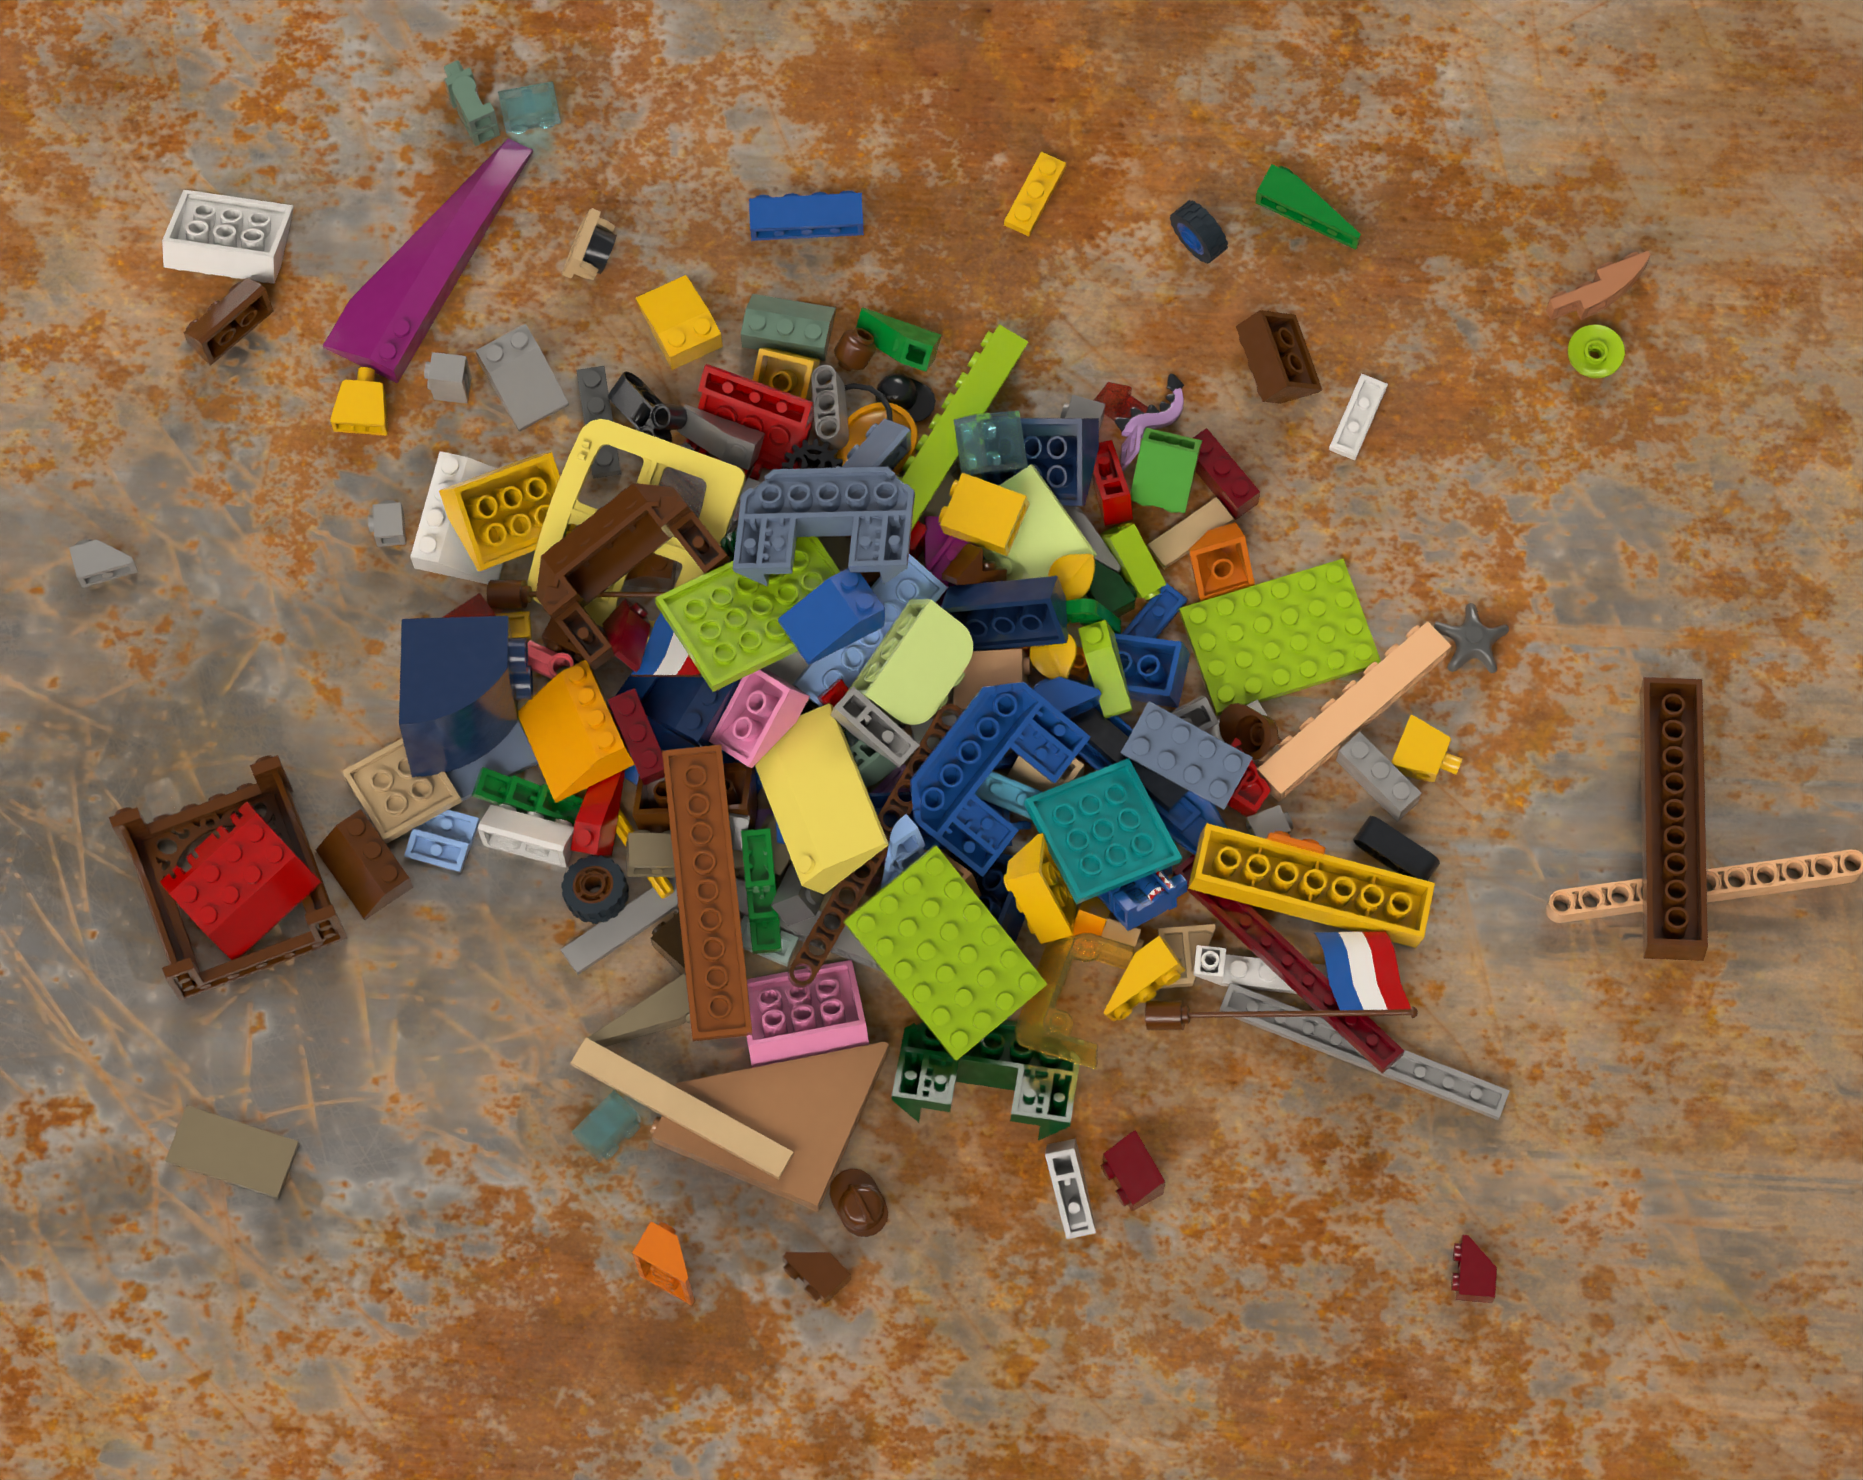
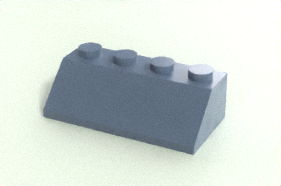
[836,418,911,470]

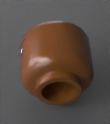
[834,328,876,371]

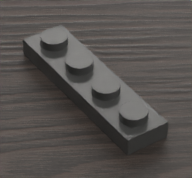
[576,366,621,479]

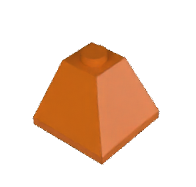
[1188,522,1255,602]

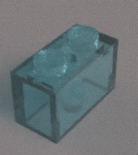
[498,81,561,134]
[572,1090,641,1163]

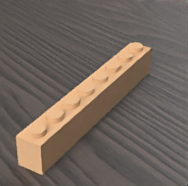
[1256,622,1452,802]

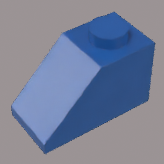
[1033,677,1101,719]

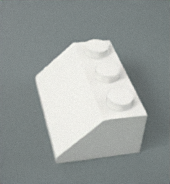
[478,804,574,868]

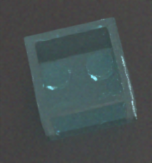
[954,411,1028,476]

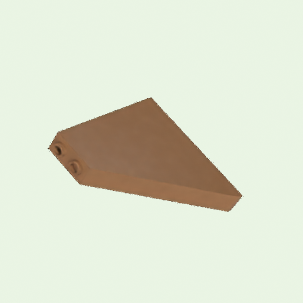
[650,1042,889,1212]

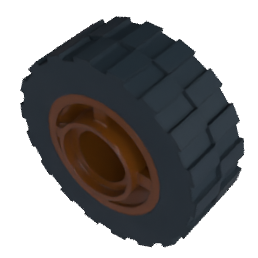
[561,855,629,924]

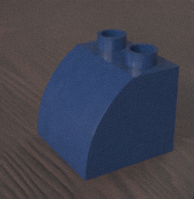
[399,616,533,777]

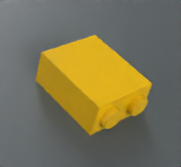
[939,473,1030,556]

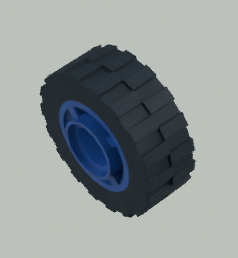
[1170,200,1228,264]

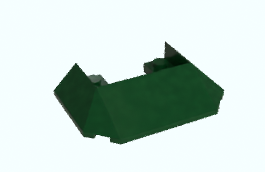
[891,1020,1081,1141]

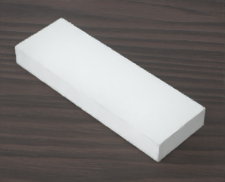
[1329,373,1388,460]

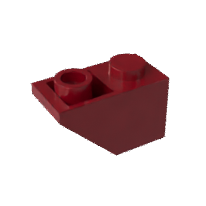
[1451,1235,1497,1303]

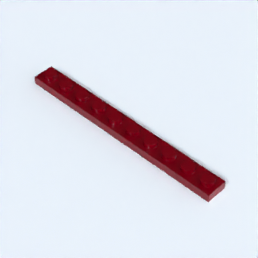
[1172,854,1404,1074]

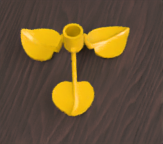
[986,554,1095,680]

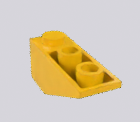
[1104,936,1185,1021]

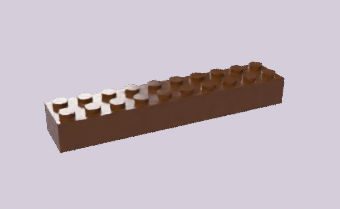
[1640,677,1708,961]

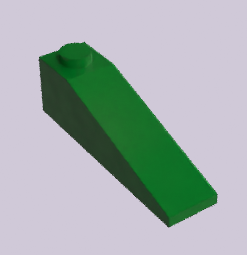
[1255,164,1361,250]

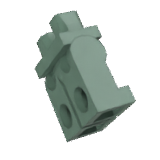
[444,60,500,146]

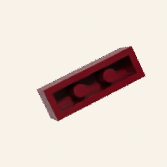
[1193,428,1260,520]
[607,688,665,785]

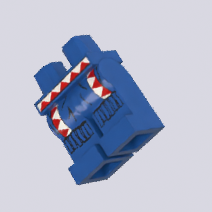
[1098,866,1187,931]

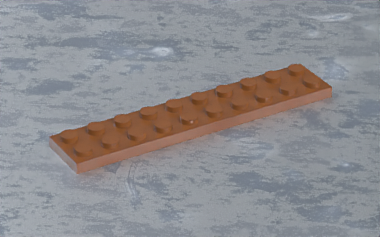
[662,745,753,1042]

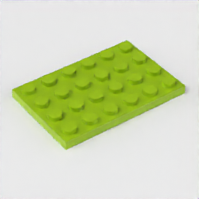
[655,537,840,692]
[1179,558,1381,716]
[843,845,1048,1061]

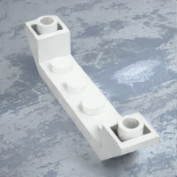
[1194,945,1328,994]

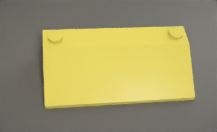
[755,704,889,895]

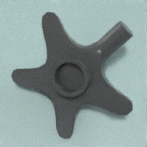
[1434,603,1509,673]

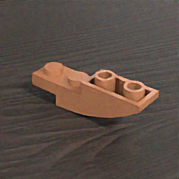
[1546,251,1650,320]

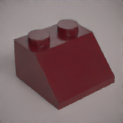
[1100,1130,1166,1211]

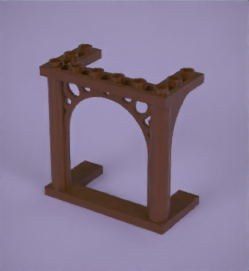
[109,755,347,1001]

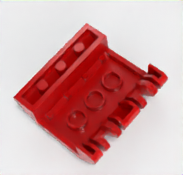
[683,364,814,482]
[159,801,322,960]

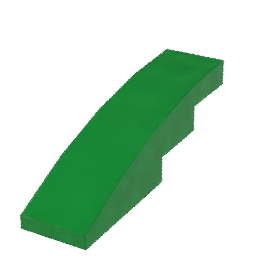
[472,767,583,827]
[741,828,782,954]

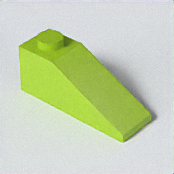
[1078,620,1133,718]

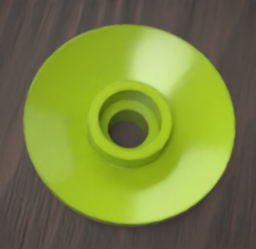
[1567,324,1625,378]

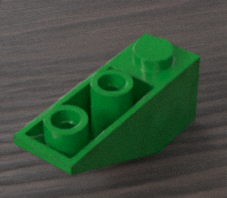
[856,307,942,372]

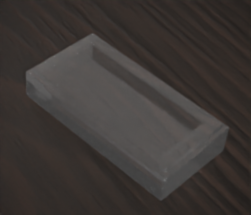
[142,777,187,841]

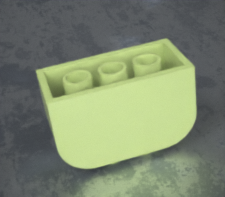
[845,599,973,725]

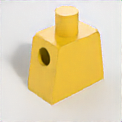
[330,367,388,436]
[1391,715,1463,782]

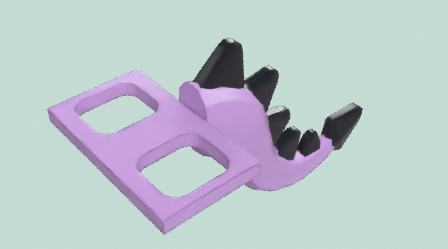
[1115,373,1184,471]

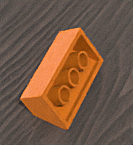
[632,1221,695,1306]

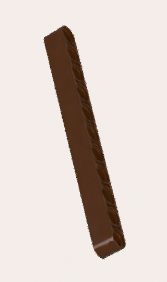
[788,704,962,988]

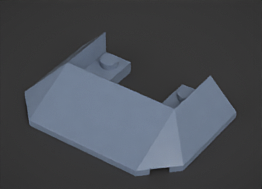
[732,467,915,587]

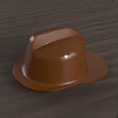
[1219,703,1282,760]
[829,1168,888,1237]

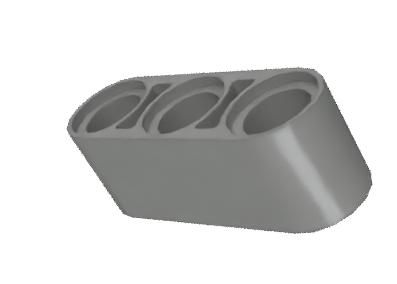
[811,365,849,450]

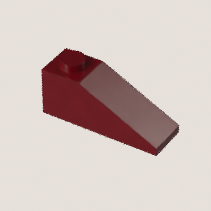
[602,598,651,672]

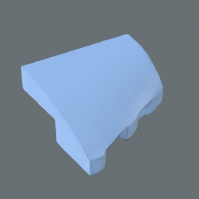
[881,814,925,889]

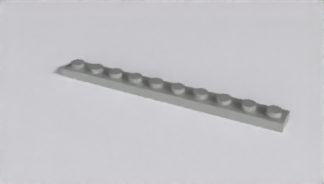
[1219,983,1510,1120]

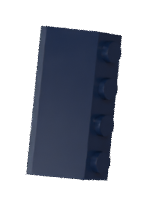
[941,576,1068,651]

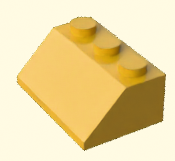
[1004,833,1076,944]

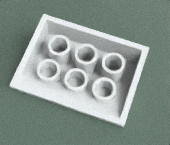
[162,190,294,283]
[410,451,504,584]

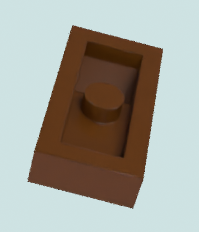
[942,543,1007,585]

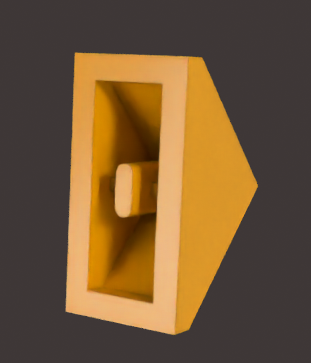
[1068,896,1112,955]

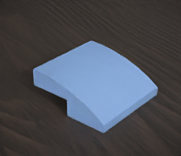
[404,810,480,873]

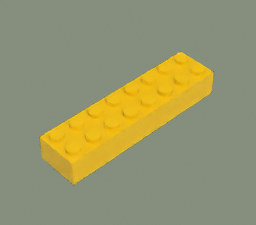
[1188,823,1435,948]

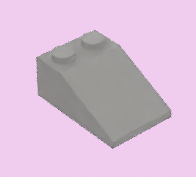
[475,324,569,432]

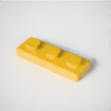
[1004,152,1066,236]

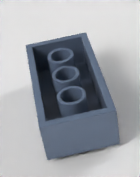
[1121,701,1253,810]

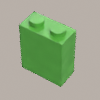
[1130,427,1202,513]

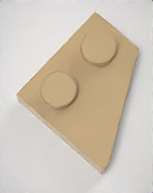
[1158,924,1215,988]

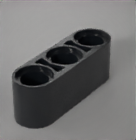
[1353,816,1440,881]

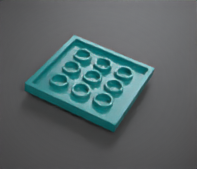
[1024,758,1182,904]

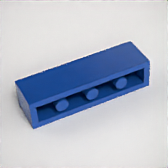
[749,191,864,241]

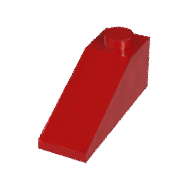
[1092,440,1133,526]
[570,770,625,857]

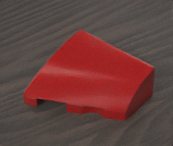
[1227,738,1271,817]

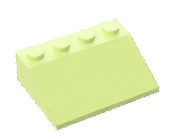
[980,464,1097,581]

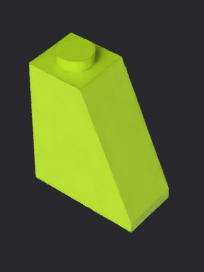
[1099,523,1166,600]

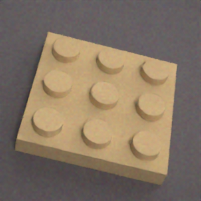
[342,738,462,844]

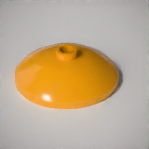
[837,402,919,475]

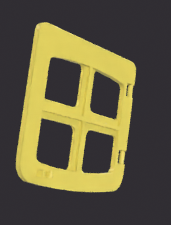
[528,419,746,644]

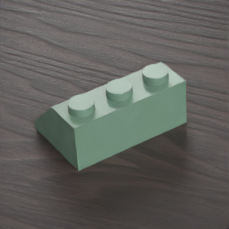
[741,294,836,361]

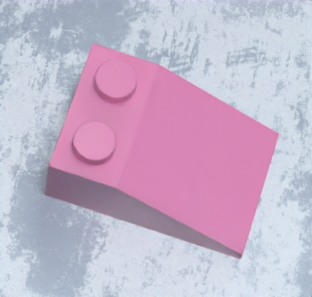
[709,668,810,768]

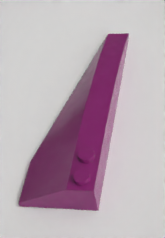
[323,138,533,384]

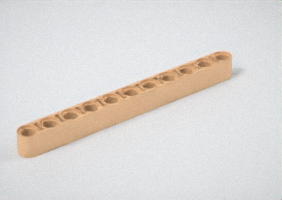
[1546,849,1863,923]

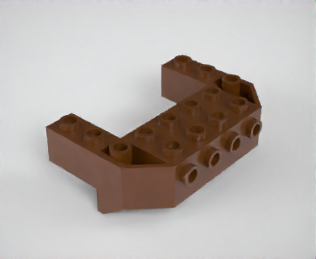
[536,483,732,670]

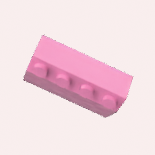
[746,960,869,1068]

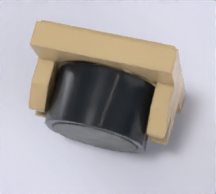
[562,208,617,280]

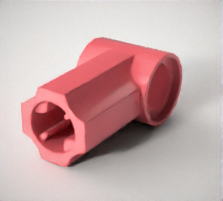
[527,641,575,679]

